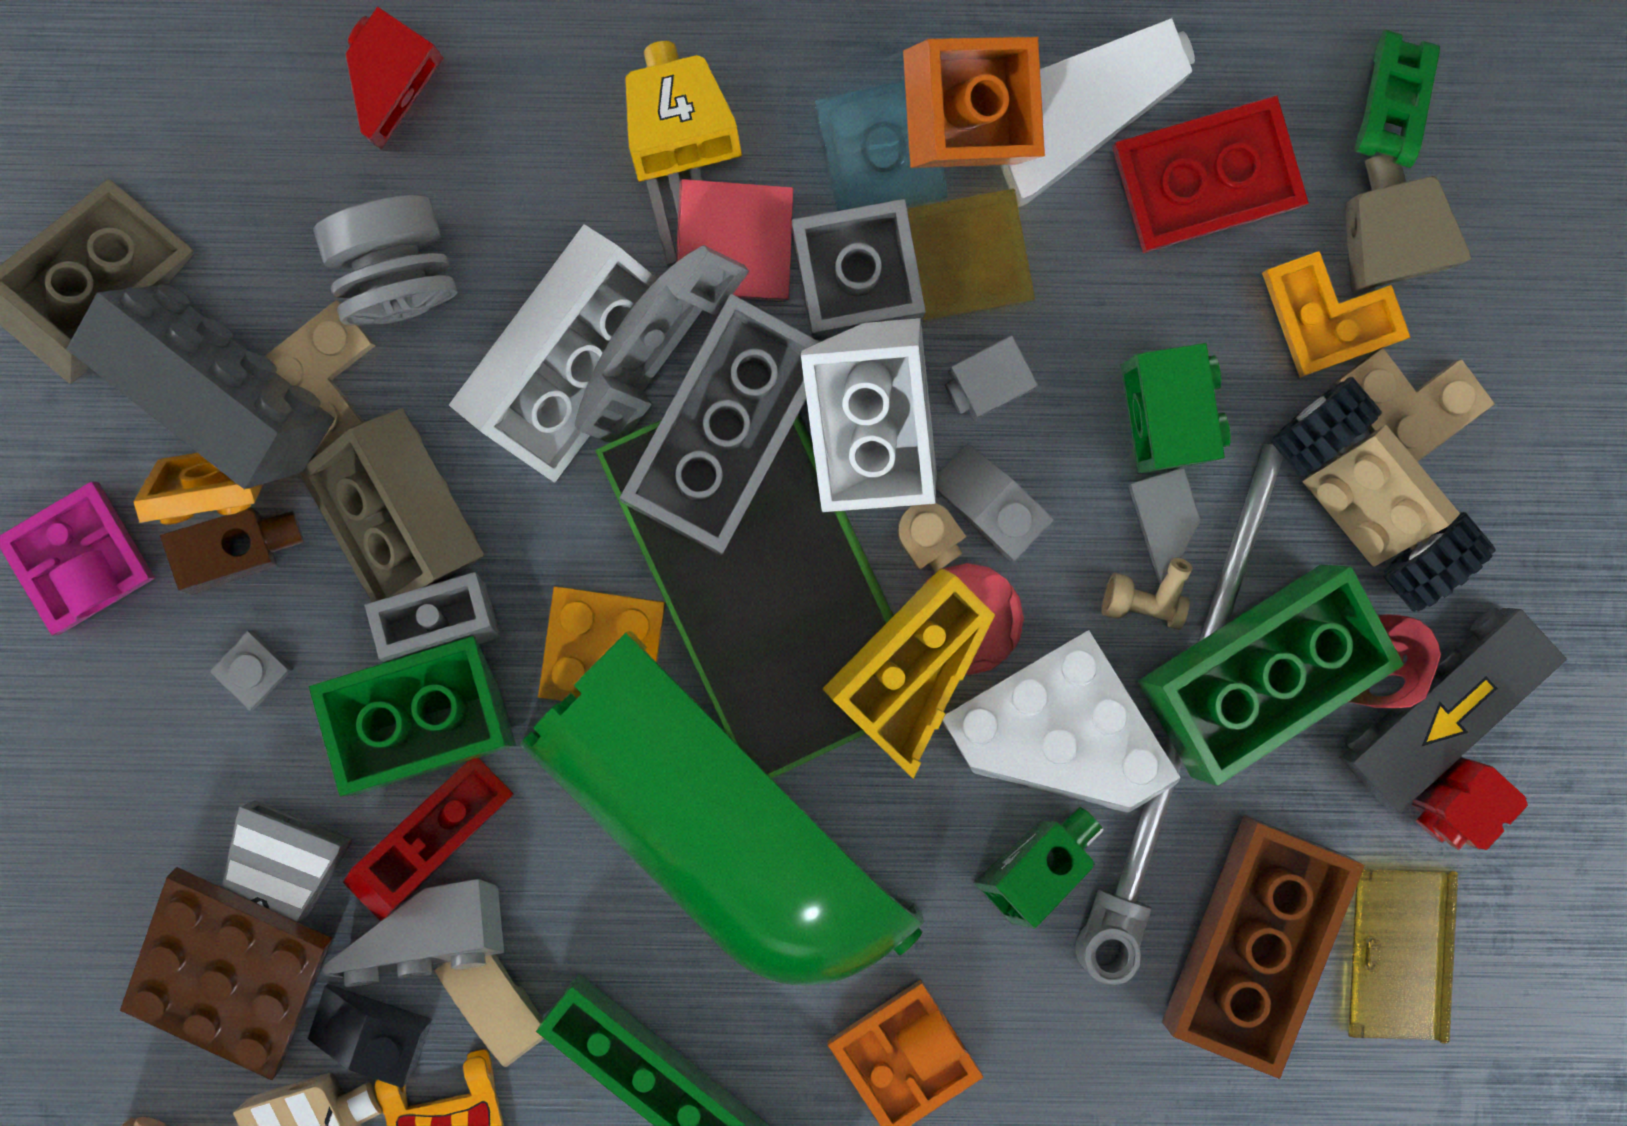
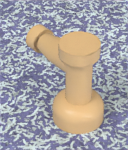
[1102,558,1193,630]

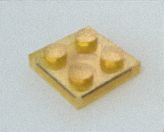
[907,188,1035,322]

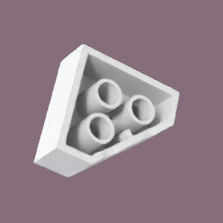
[943,630,1180,813]

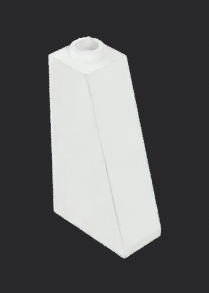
[1000,18,1195,208]

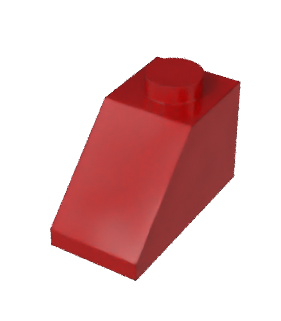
[345,6,444,150]

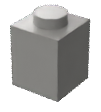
[945,335,1038,421]

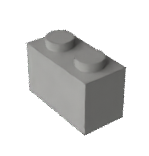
[365,572,501,663]

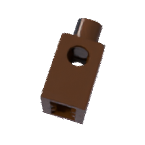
[160,508,304,595]

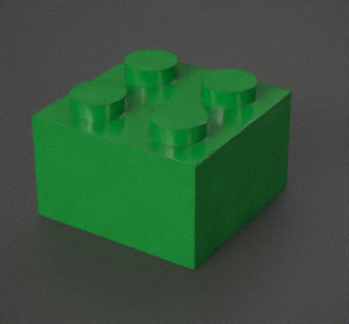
[1120,343,1231,474]

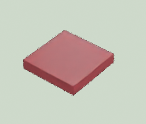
[676,179,793,302]

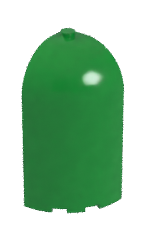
[520,631,924,986]

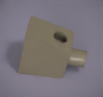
[1345,154,1472,293]

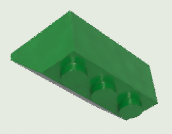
[308,636,516,797]

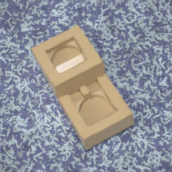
[434,954,544,1067]

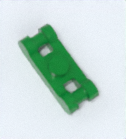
[1355,29,1440,168]

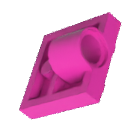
[0,481,155,636]

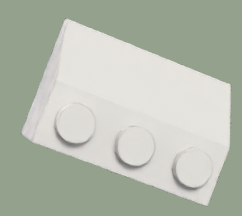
[801,318,937,512]

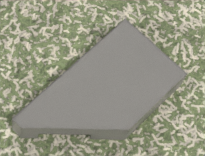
[1128,467,1201,583]

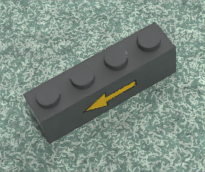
[1339,608,1567,813]

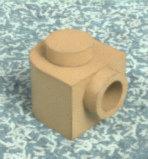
[897,503,966,572]

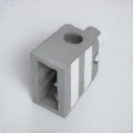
[222,800,353,923]

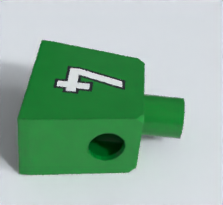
[973,807,1104,929]

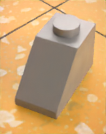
[936,444,1054,561]

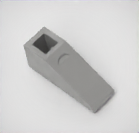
[322,879,504,987]

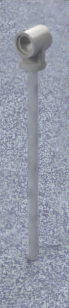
[1075,444,1283,985]

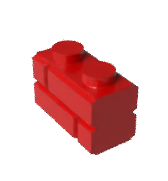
[1412,757,1528,850]

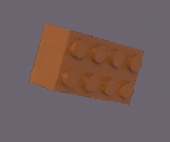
[1162,815,1365,1079]

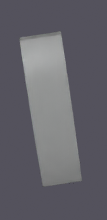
[574,245,749,443]

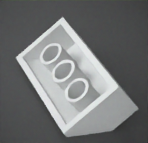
[449,224,657,483]

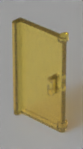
[1348,867,1458,1044]

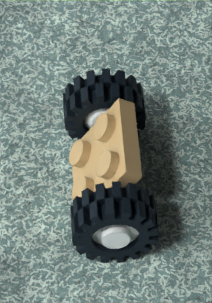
[1271,376,1496,612]

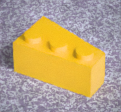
[822,568,995,779]

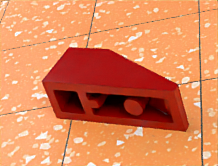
[343,758,514,921]

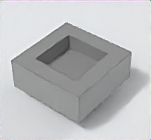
[209,631,293,711]

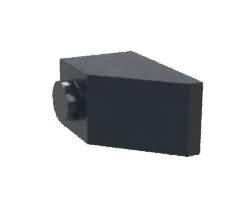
[307,984,433,1088]

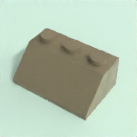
[300,408,485,602]

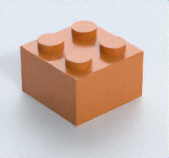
[903,37,1045,168]

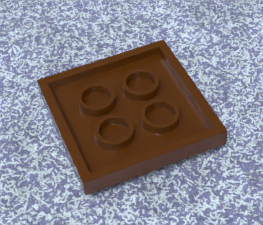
[120,867,332,1081]

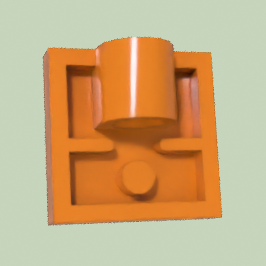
[827,979,984,1126]

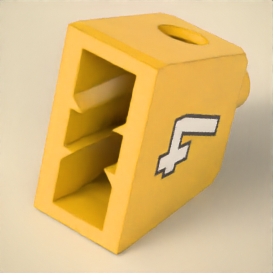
[625,41,742,182]

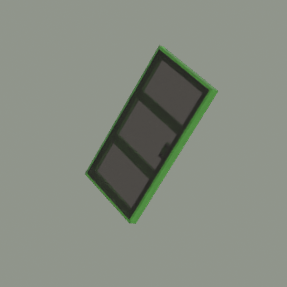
[595,413,894,778]

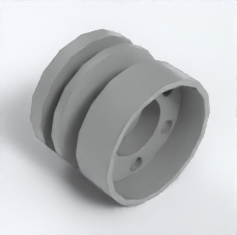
[313,195,458,325]

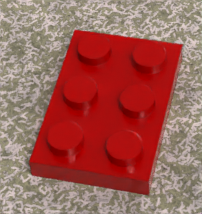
[1112,95,1309,254]

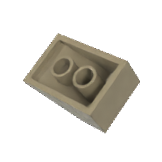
[0,178,194,385]

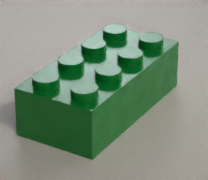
[1137,564,1404,786]

